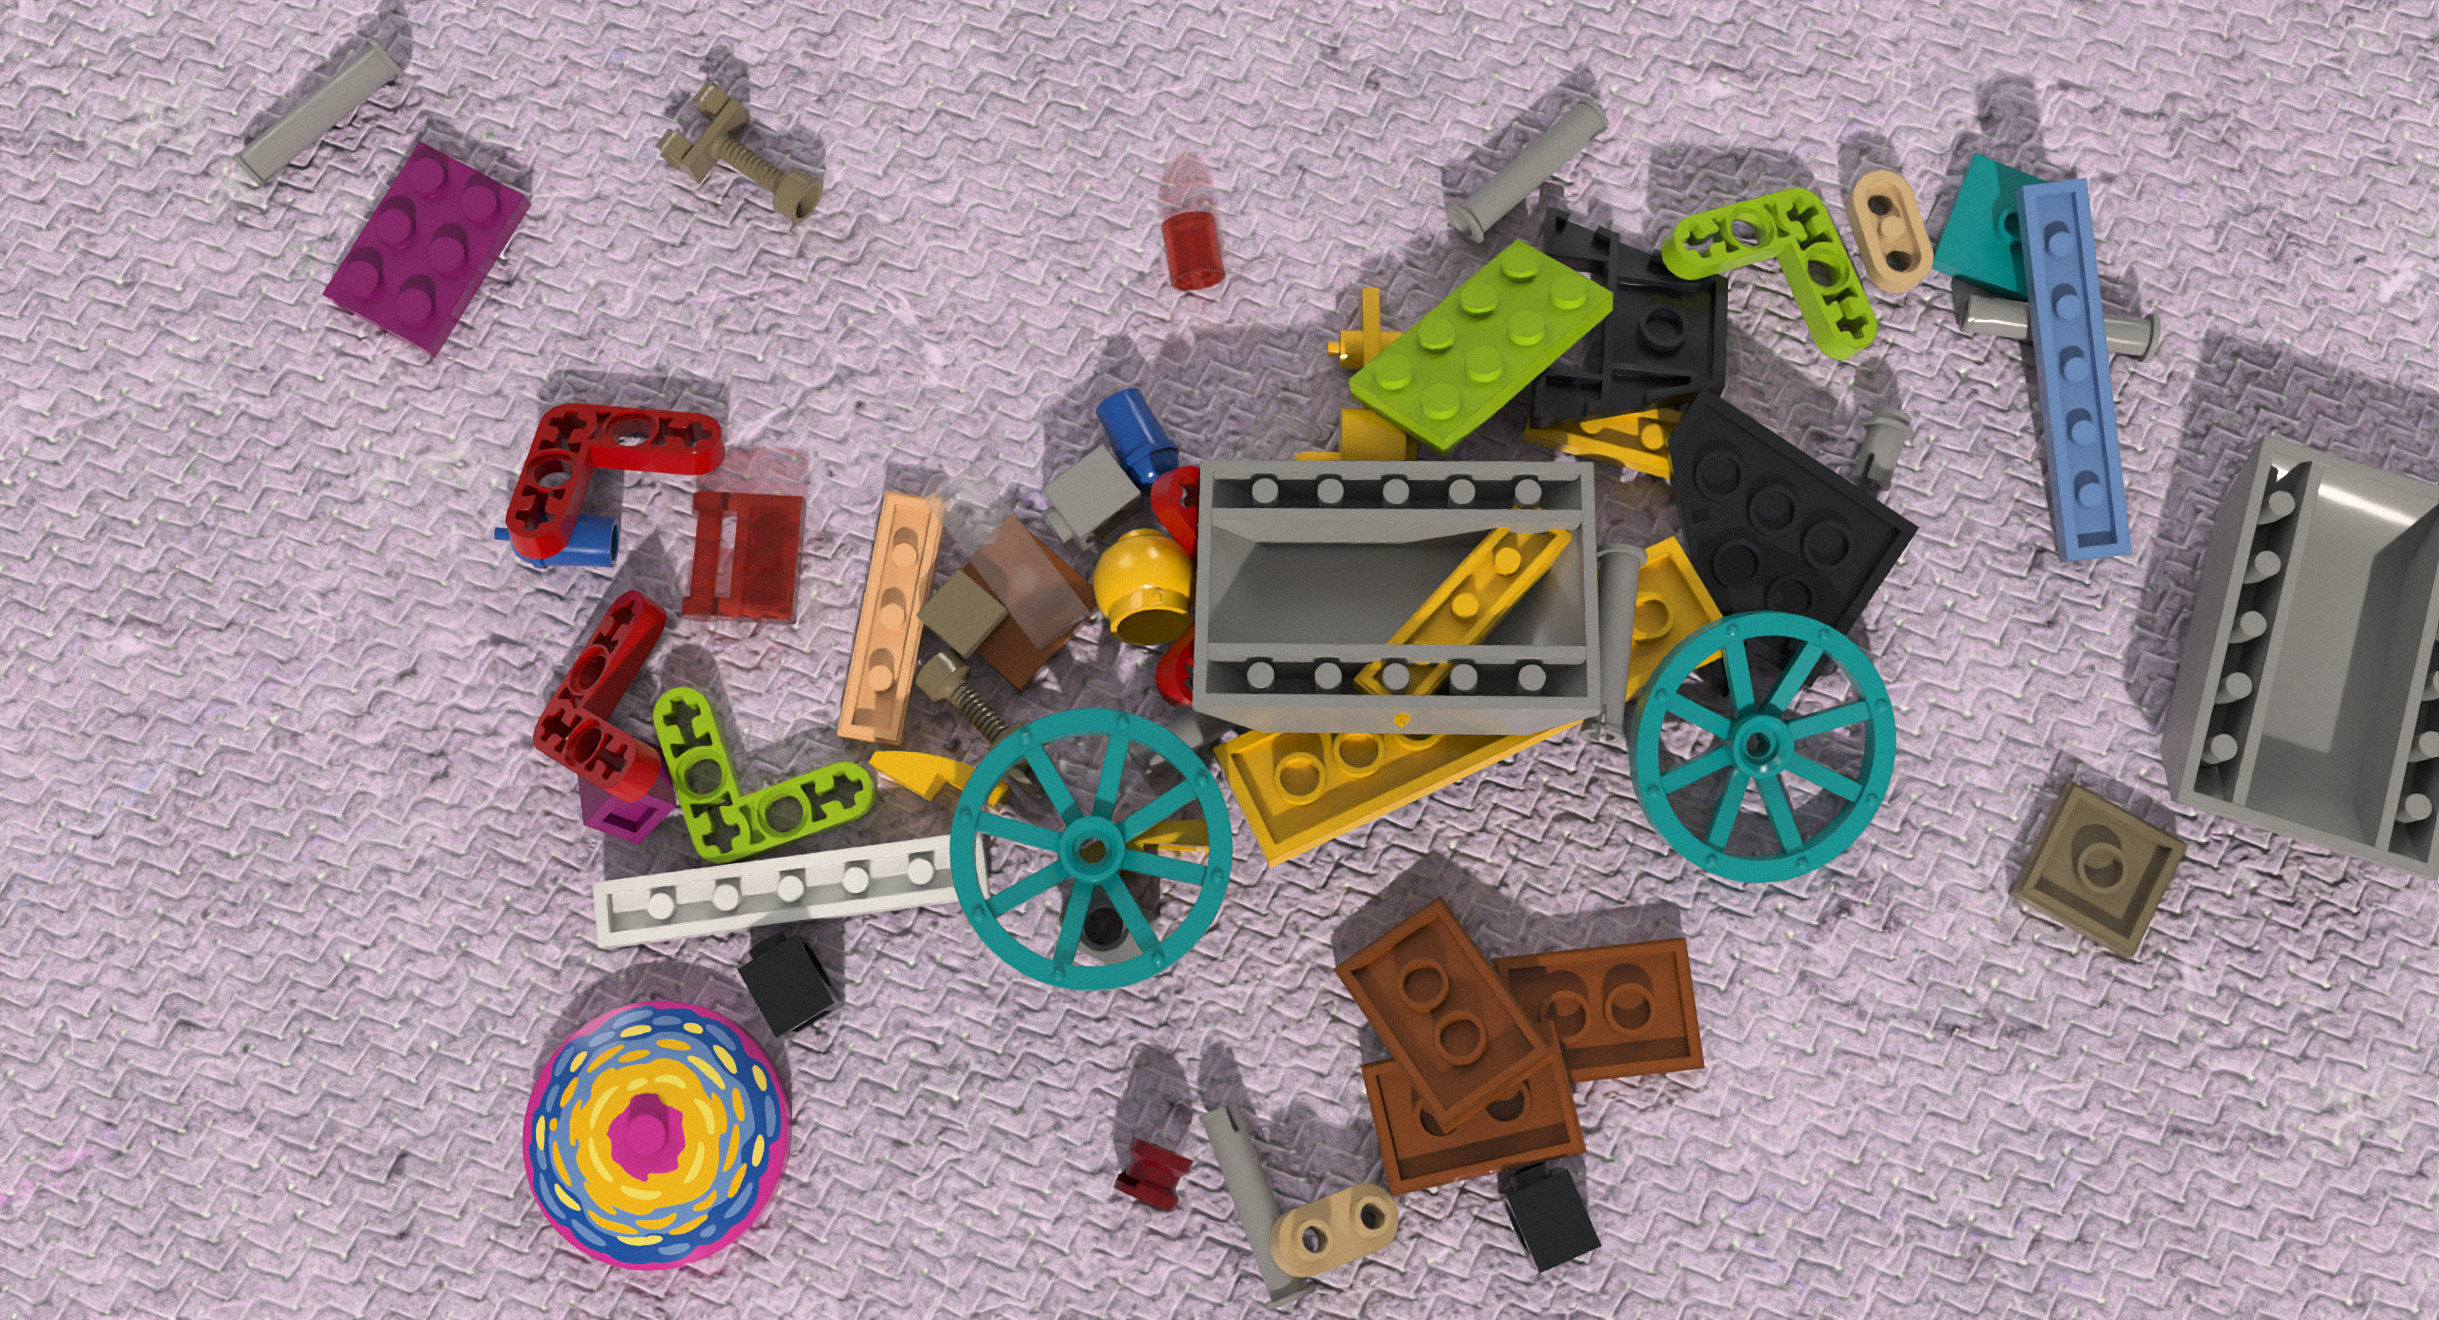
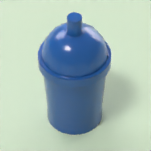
[1096,388,1179,492]
[494,509,620,569]

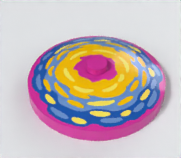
[523,1001,792,1271]

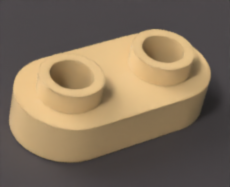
[1846,170,1934,293]
[1269,1183,1399,1278]

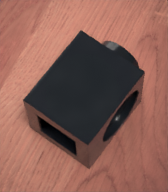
[737,932,845,1039]
[1498,1162,1602,1273]

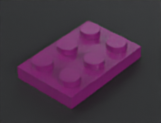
[322,141,531,358]

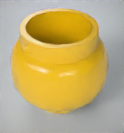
[1093,529,1197,646]

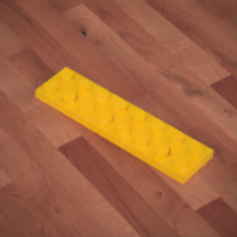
[1213,536,1723,868]

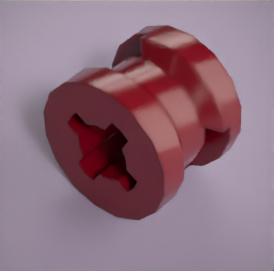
[1113,1136,1194,1212]

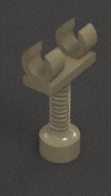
[655,82,823,224]
[916,648,1061,800]

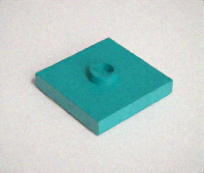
[1931,153,2090,303]

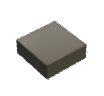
[916,568,1009,660]

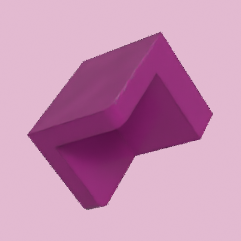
[577,736,677,844]

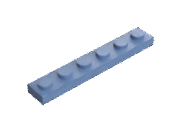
[2015,178,2132,563]

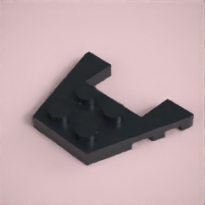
[1529,207,1729,430]

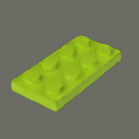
[1349,238,1613,457]

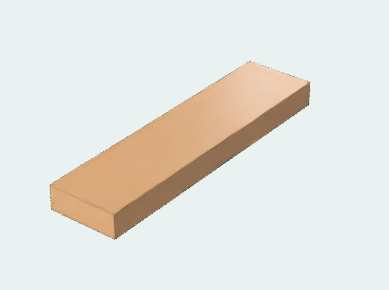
[837,491,950,749]

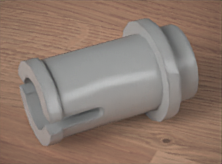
[1850,407,1914,491]

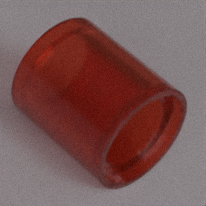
[1161,211,1226,291]

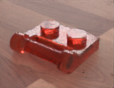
[681,491,807,625]

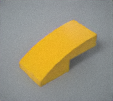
[868,751,1013,813]
[1080,820,1209,875]

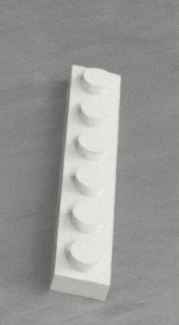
[592,832,991,949]

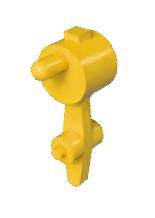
[1293,288,1417,461]

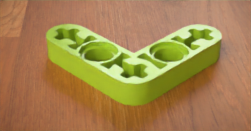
[1661,188,1878,360]
[653,686,878,865]

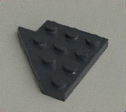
[1664,387,1920,698]

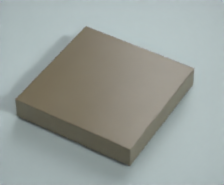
[2008,781,2188,958]

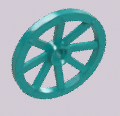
[1628,610,1896,883]
[949,708,1233,992]

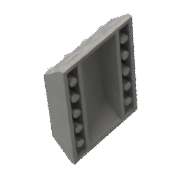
[2160,435,2439,881]
[1192,460,1602,735]

